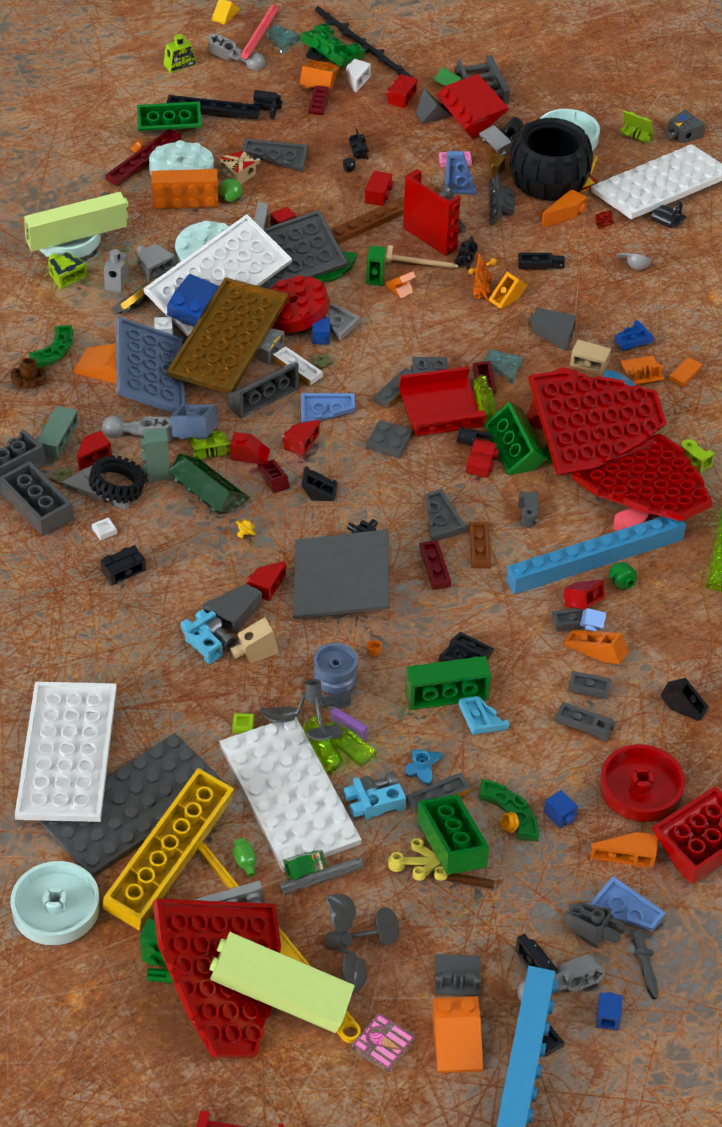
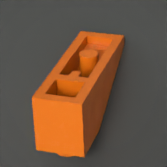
[541,190,587,227]
[563,630,629,664]
[590,832,658,868]

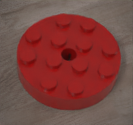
[270,275,330,333]
[599,744,685,822]

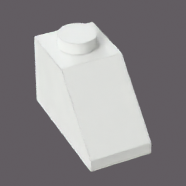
[346,59,371,93]
[154,317,173,335]

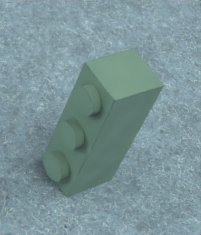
[36,406,79,460]
[140,427,170,482]

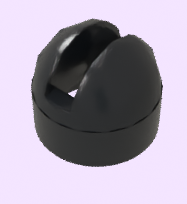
[343,158,356,172]

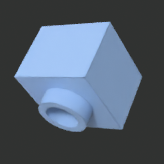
[580,608,606,631]

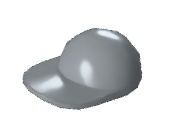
[616,253,652,271]

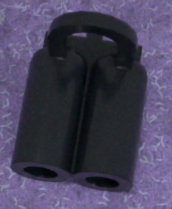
[254,90,283,120]
[651,201,686,228]

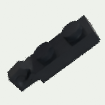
[518,253,565,269]

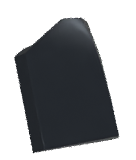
[301,466,337,501]

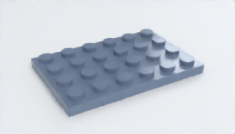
[116,316,185,413]

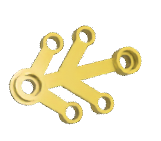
[388,838,448,881]

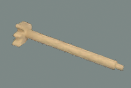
[386,245,458,269]

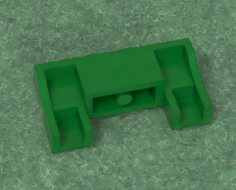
[300,23,366,67]

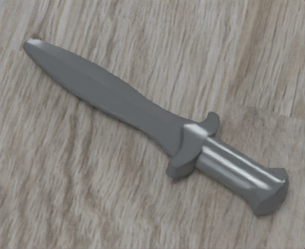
[631,930,658,998]

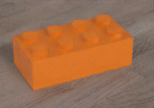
[151,169,219,209]

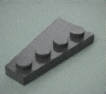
[242,139,308,172]

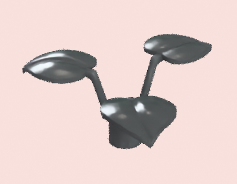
[261,679,351,740]
[325,894,399,996]

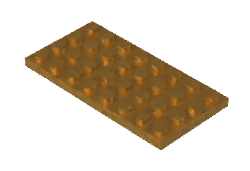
[167,277,289,393]

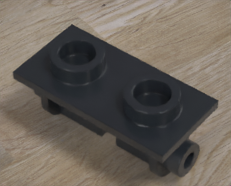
[349,129,369,160]
[455,236,478,270]

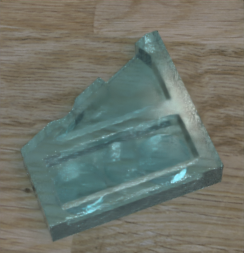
[267,24,300,53]
[484,349,523,384]

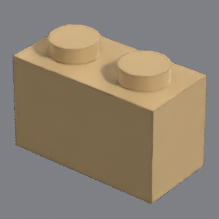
[570,340,611,374]

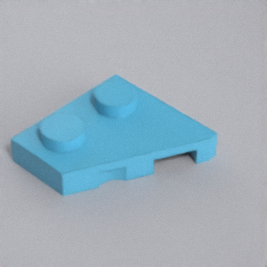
[458,696,510,735]

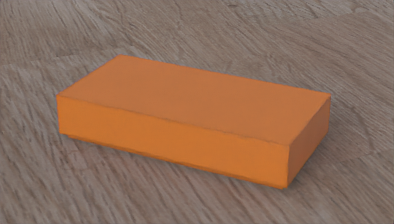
[668,357,703,387]

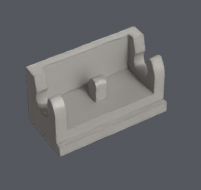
[480,125,512,156]

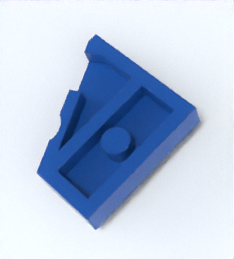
[614,320,654,350]

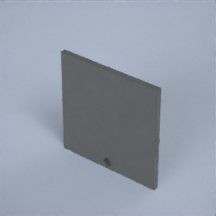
[293,529,391,619]

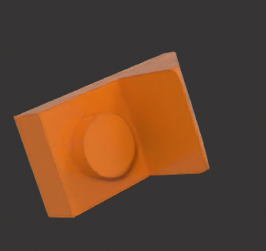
[385,271,416,298]

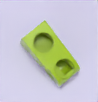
[681,439,715,473]

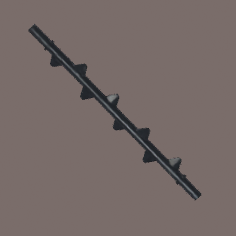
[315,6,414,78]

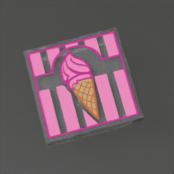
[351,1013,416,1073]

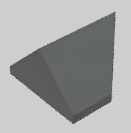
[416,89,451,124]

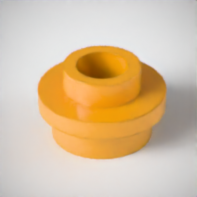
[500,812,519,833]

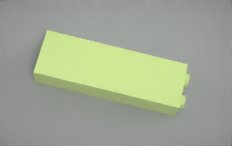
[24,192,129,252]
[209,932,355,1033]

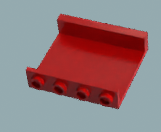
[403,169,461,256]
[398,366,486,437]

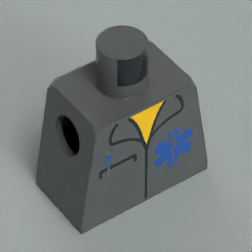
[665,110,705,143]

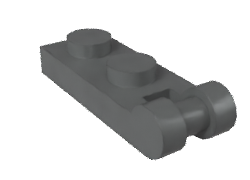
[555,702,615,741]

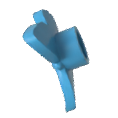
[405,749,442,786]

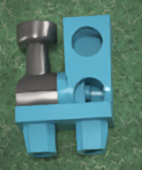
[181,609,237,665]
[343,771,406,820]

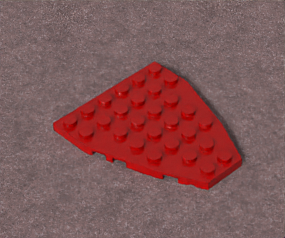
[528,370,667,476]
[572,433,712,521]
[153,898,281,1058]

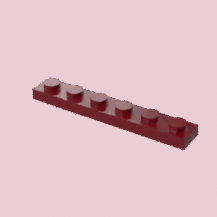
[105,129,182,186]

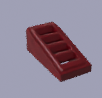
[308,86,330,115]
[472,361,496,395]
[257,459,290,493]

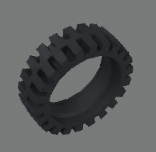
[88,455,146,503]

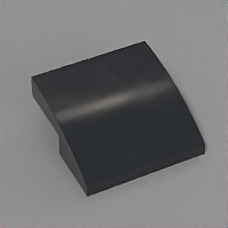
[438,632,494,662]

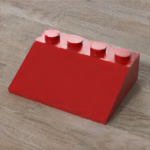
[436,74,510,140]
[652,786,722,885]

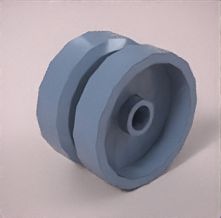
[313,643,358,694]

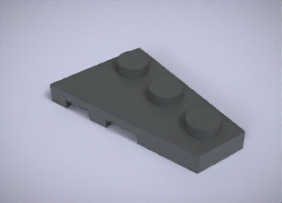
[425,489,466,541]

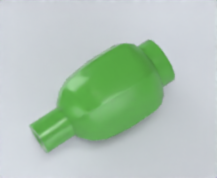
[232,838,256,877]

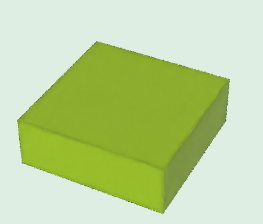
[232,713,254,734]

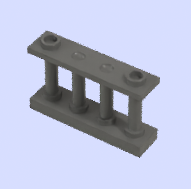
[454,55,510,104]

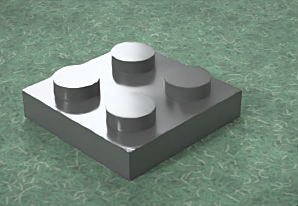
[366,420,413,459]

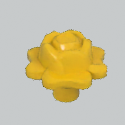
[236,519,256,539]

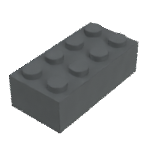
[0,461,74,536]

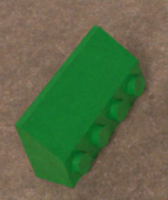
[137,101,202,131]
[484,401,548,475]

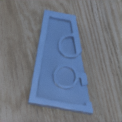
[445,151,477,195]
[301,393,355,423]
[590,876,666,932]

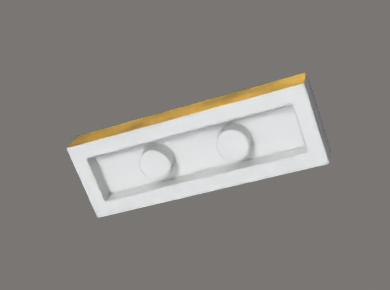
[273,346,323,386]

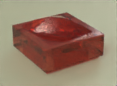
[596,210,614,229]

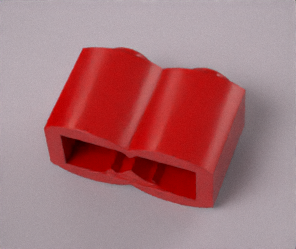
[466,438,499,478]

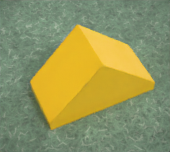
[212,0,240,25]

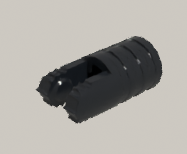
[501,117,523,141]
[457,427,492,446]

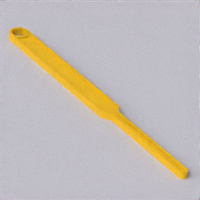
[198,843,361,1043]

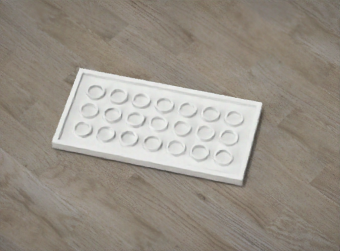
[591,144,722,219]
[144,214,292,336]
[15,682,117,822]
[219,716,362,872]

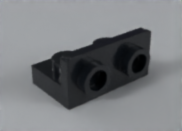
[516,933,558,974]

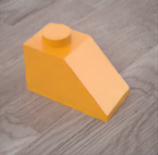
[488,272,528,309]

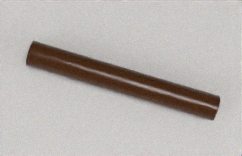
[429,870,495,889]

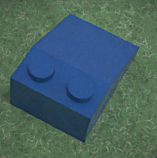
[167,273,219,327]

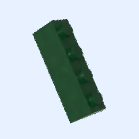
[168,453,250,514]

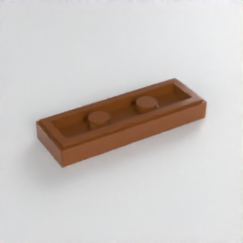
[469,522,491,568]

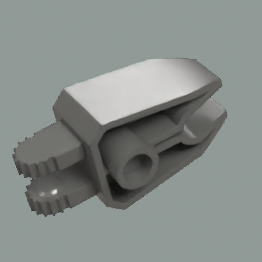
[564,903,626,944]

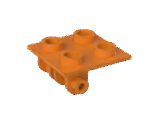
[473,254,493,301]
[620,355,665,385]

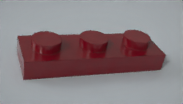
[419,540,452,590]

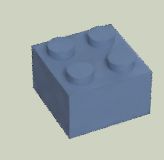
[170,404,218,439]

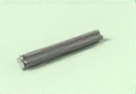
[280,857,364,895]

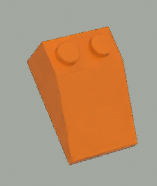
[300,60,341,90]
[73,343,116,384]
[432,996,483,1073]

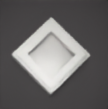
[92,517,117,541]

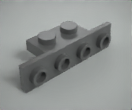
[488,173,515,225]

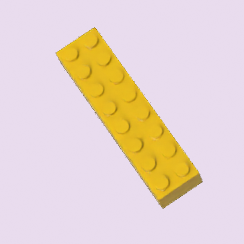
[103,768,234,931]

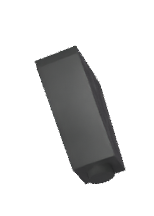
[529,307,577,351]
[203,584,262,634]

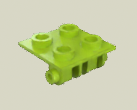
[620,110,654,143]
[188,431,230,459]

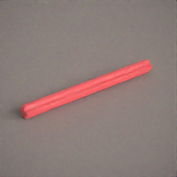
[241,4,279,60]

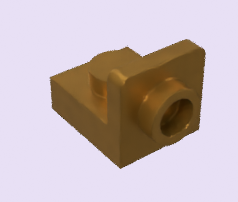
[489,153,506,177]

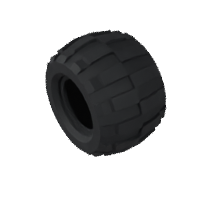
[510,118,593,201]

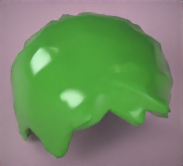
[218,178,243,202]

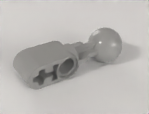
[208,34,266,70]
[102,415,175,442]
[517,954,605,1001]

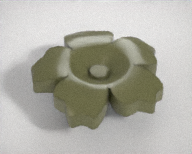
[311,353,332,369]
[51,467,73,485]

